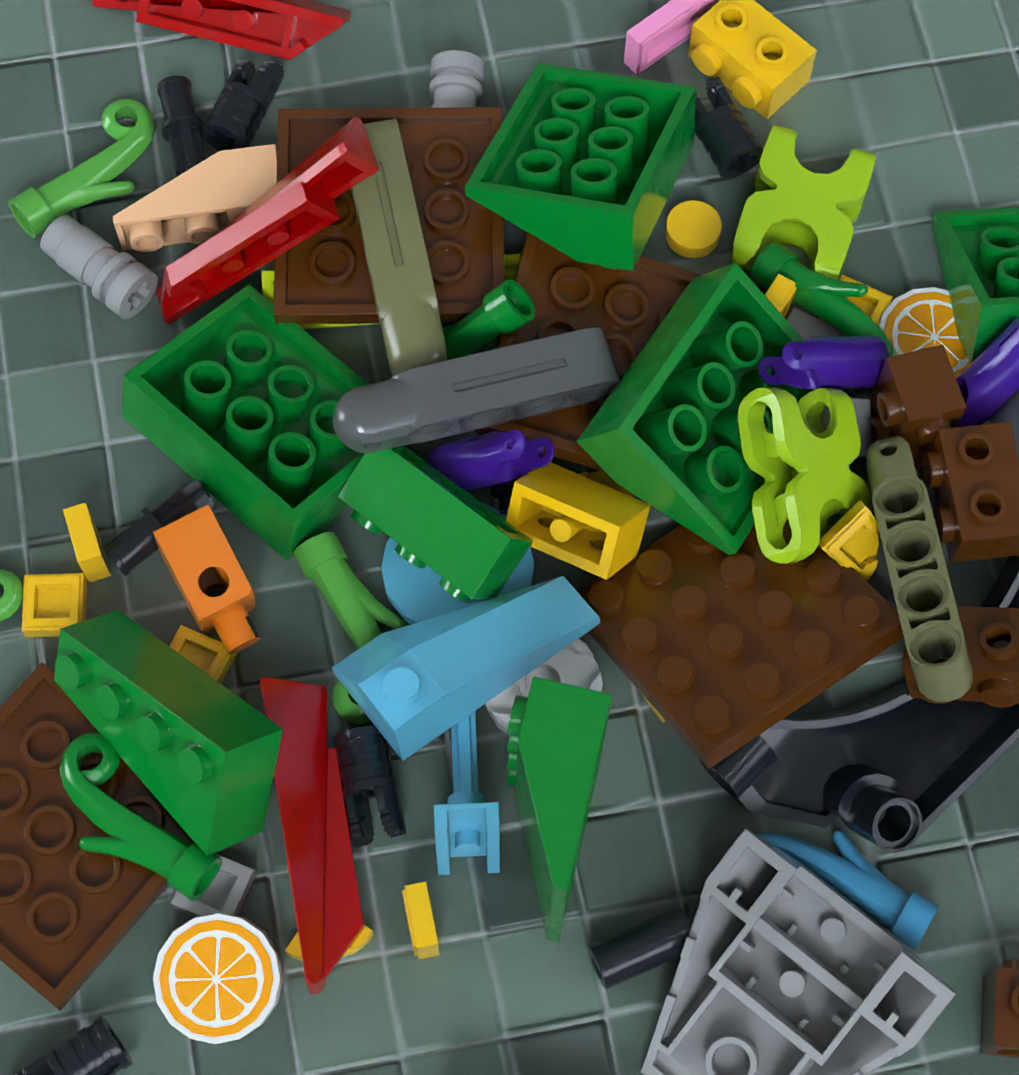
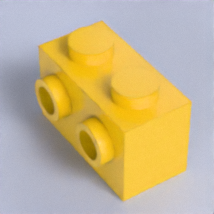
[688,0,817,120]
[506,462,651,580]

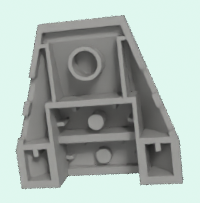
[641,828,956,1075]

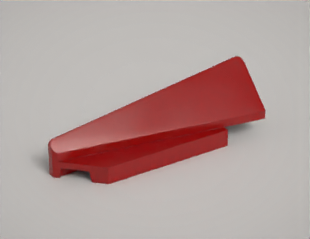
[92,0,351,60]
[155,117,379,324]
[260,677,364,995]

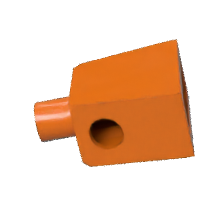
[153,505,261,655]

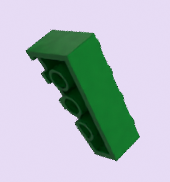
[54,610,283,857]

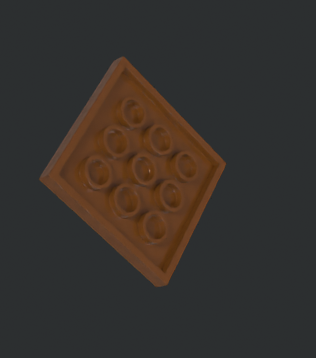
[274,107,504,324]
[474,231,701,472]
[578,519,904,769]
[0,662,194,1011]

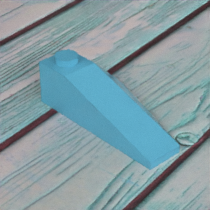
[332,576,600,761]

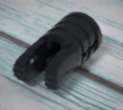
[201,60,284,151]
[695,76,763,179]
[333,726,406,848]
[15,1015,133,1075]

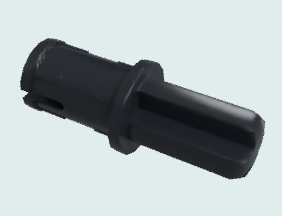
[157,75,206,176]
[102,479,214,577]

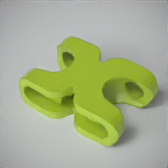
[729,125,877,280]
[738,388,873,564]

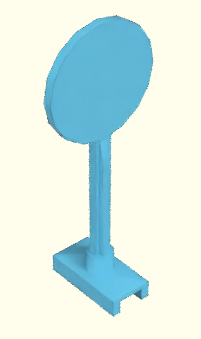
[381,503,535,875]

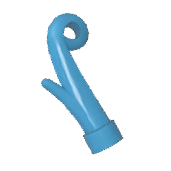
[757,830,940,950]

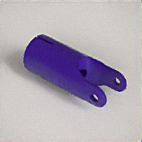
[956,318,1019,427]
[758,335,889,389]
[427,430,555,492]

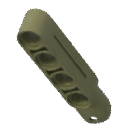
[340,118,447,377]
[866,435,973,702]

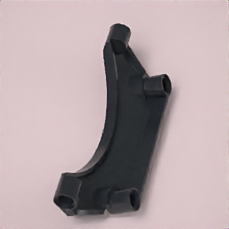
[699,555,1019,853]

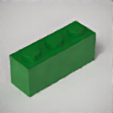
[337,445,533,603]

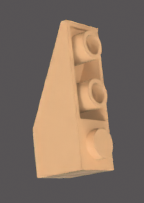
[113,144,277,252]

